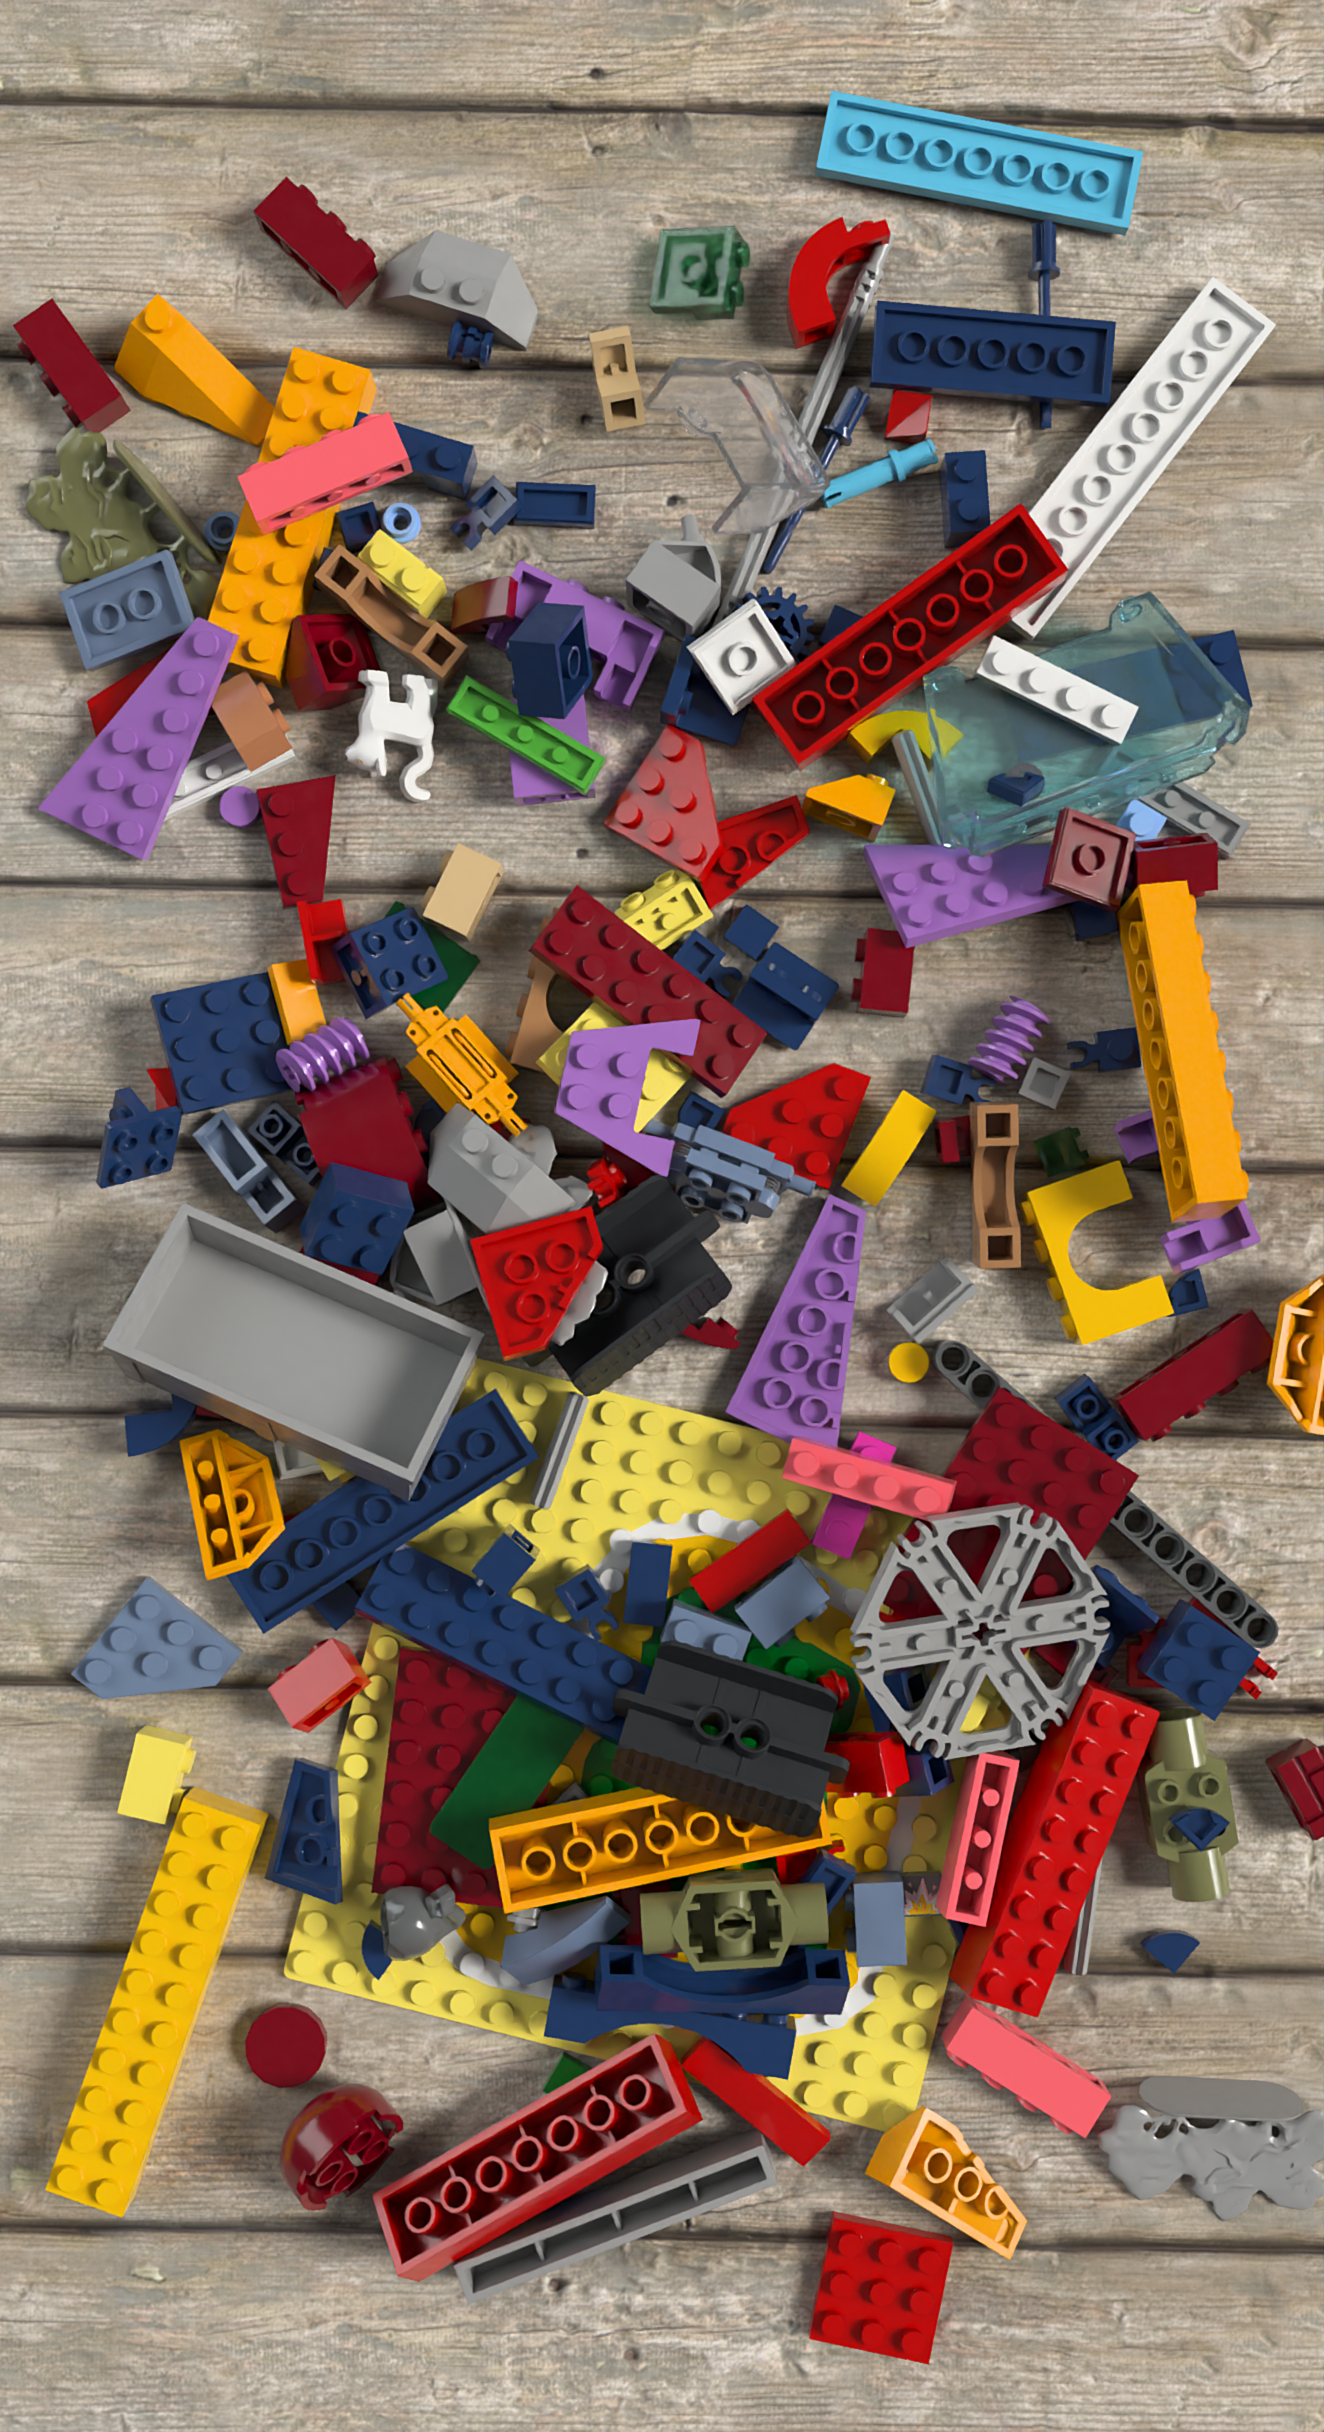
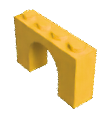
[1019,1160,1174,1346]

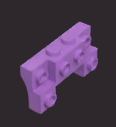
[485,560,665,713]
[1113,1110,1261,1275]

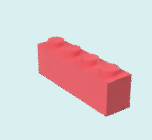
[237,412,413,535]
[782,1436,957,1522]
[935,1751,1020,1927]
[941,1995,1111,2138]

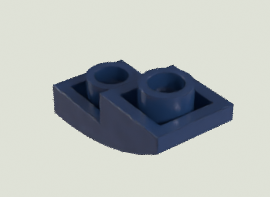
[247,1100,322,1187]
[1053,1373,1139,1460]

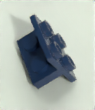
[732,942,839,1051]
[96,1087,182,1189]

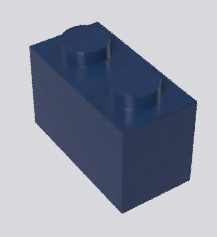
[939,450,991,549]
[471,1524,540,1598]

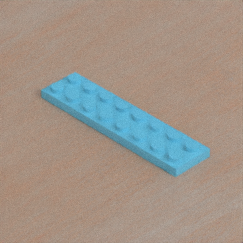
[815,91,1143,236]

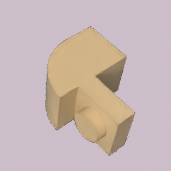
[589,326,646,432]

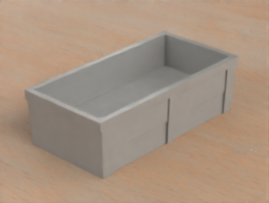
[102,1203,485,1501]

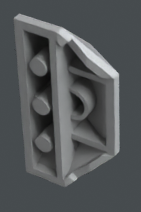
[375,230,538,351]
[428,1102,576,1235]

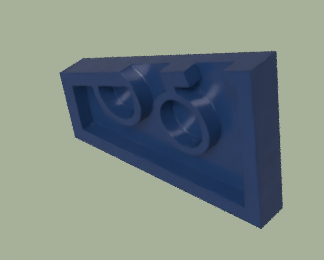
[265,1758,343,1905]

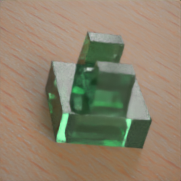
[1034,1127,1090,1178]

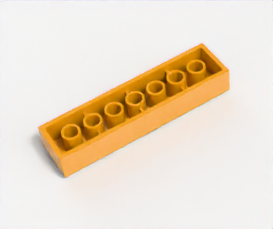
[208,347,377,689]
[1116,880,1249,1223]
[489,1787,832,1914]

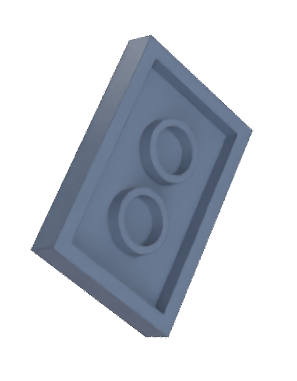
[59,550,195,672]

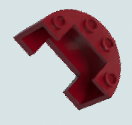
[295,1054,445,1215]

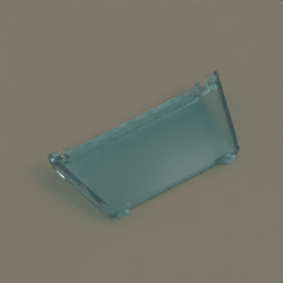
[923,591,1250,857]

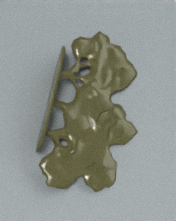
[26,427,222,621]

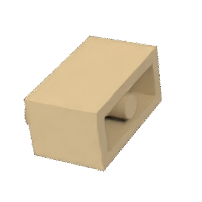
[421,843,504,942]

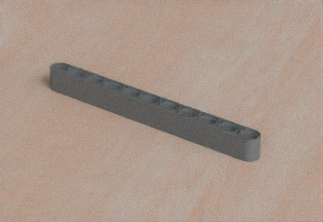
[931,1340,1279,1649]

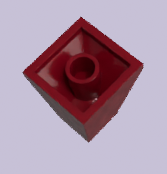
[285,614,381,712]

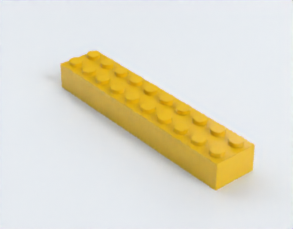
[45,1787,269,2218]

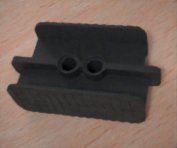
[521,1175,732,1397]
[611,1640,850,1837]

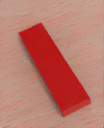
[681,2036,831,2167]

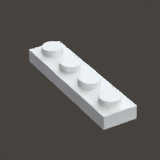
[973,635,1139,746]

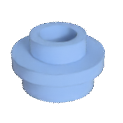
[381,503,421,544]

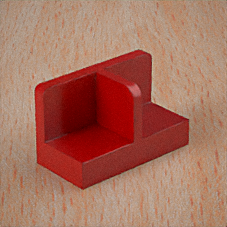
[297,899,349,986]

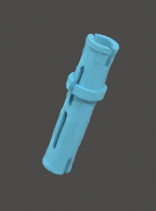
[818,438,938,509]

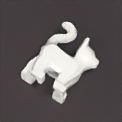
[345,670,438,803]

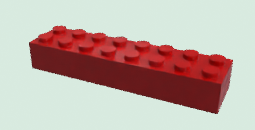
[752,503,1068,772]
[948,1679,1161,2018]
[372,2033,703,2282]

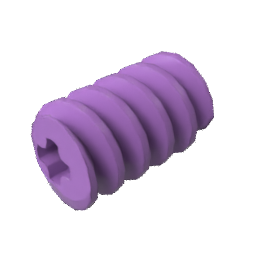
[968,995,1051,1086]
[276,1017,369,1093]

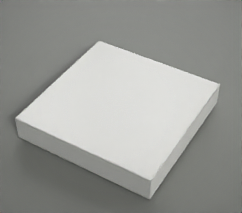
[687,598,797,715]

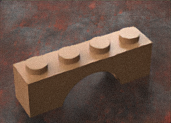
[314,544,469,689]
[506,907,563,1076]
[969,1101,1021,1269]

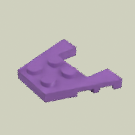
[554,1019,701,1177]

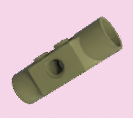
[1136,1708,1239,1902]
[640,1868,829,1972]

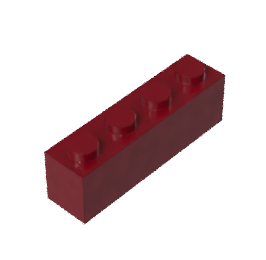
[1110,1309,1274,1442]

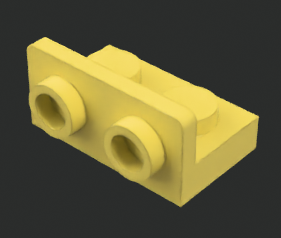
[614,870,713,950]

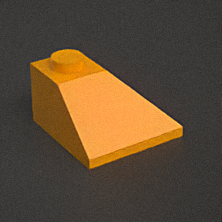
[802,774,896,842]

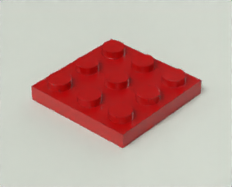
[808,2211,953,2365]

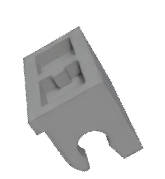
[885,1257,979,1344]

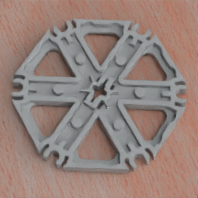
[850,1502,1110,1760]

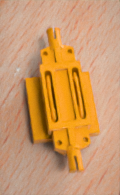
[396,993,528,1138]

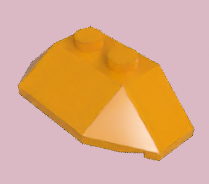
[1267,1274,1324,1435]
[179,1429,285,1581]

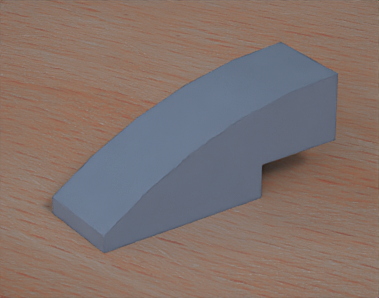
[192,1109,307,1234]
[501,1896,630,1985]

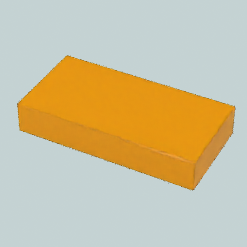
[267,959,326,1045]

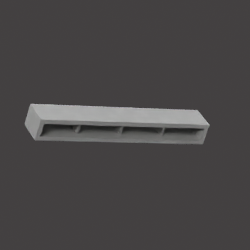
[453,2128,778,2305]

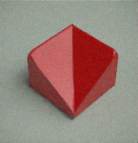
[884,390,933,444]
[147,1068,179,1110]

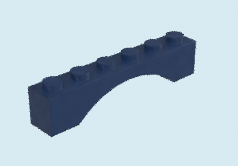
[594,1944,850,2015]
[544,1971,797,2080]

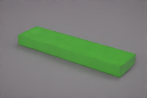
[446,675,606,796]

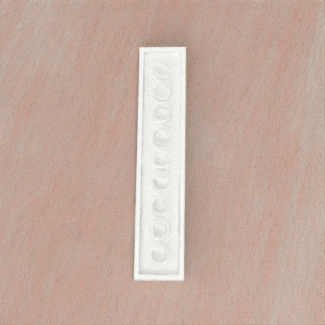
[1007,277,1276,641]

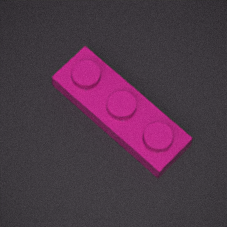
[811,1431,897,1560]

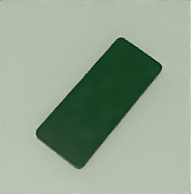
[430,1695,584,1870]

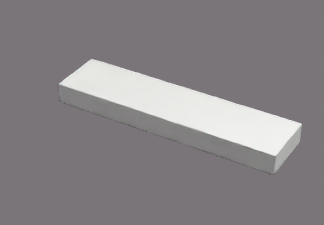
[164,734,297,821]

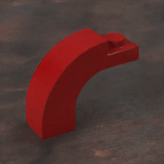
[786,217,891,349]

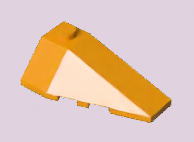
[114,293,274,448]
[864,2106,1027,2260]

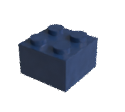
[506,602,593,719]
[300,1162,415,1275]
[1135,1599,1260,1721]

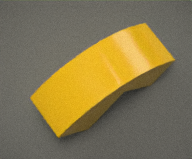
[846,710,963,772]
[841,1090,937,1207]

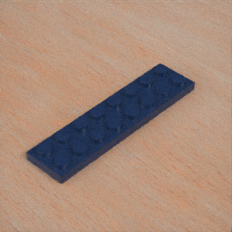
[227,1388,540,1634]
[354,1541,653,1746]

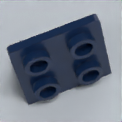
[660,634,751,747]
[329,907,448,1019]
[1063,1565,1160,1672]

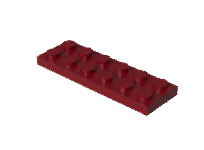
[528,885,768,1098]

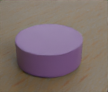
[219,786,261,829]

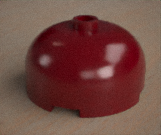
[280,2083,404,2211]

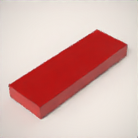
[689,1509,811,1614]

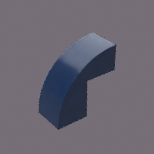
[124,1394,199,1457]

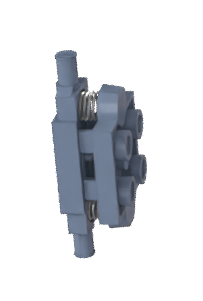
[644,1119,816,1224]

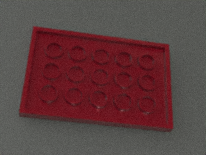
[867,1386,1140,1655]
[371,1645,549,1908]

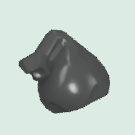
[380,1884,466,1961]

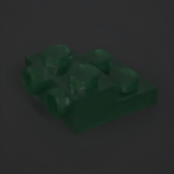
[649,226,750,320]

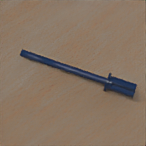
[1028,220,1060,428]
[763,386,870,575]

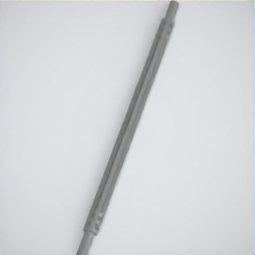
[711,231,895,629]

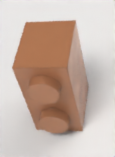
[211,670,292,772]

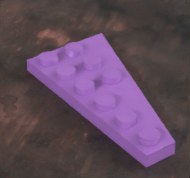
[37,617,239,860]
[863,845,1133,948]
[725,1194,866,1446]

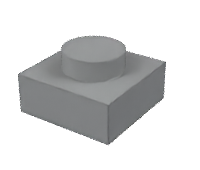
[1016,1057,1071,1111]

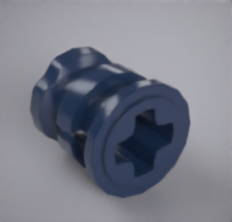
[447,320,494,369]

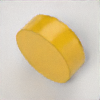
[888,1342,929,1383]

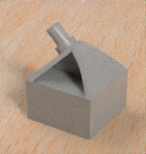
[626,515,721,644]
[390,1210,478,1306]

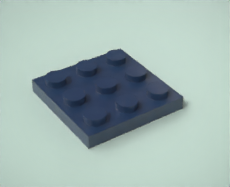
[150,972,301,1116]

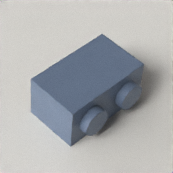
[734,1555,830,1649]
[660,1599,752,1660]
[843,1871,907,1967]

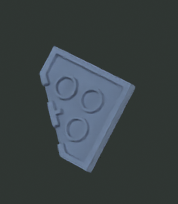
[71,1577,244,1699]

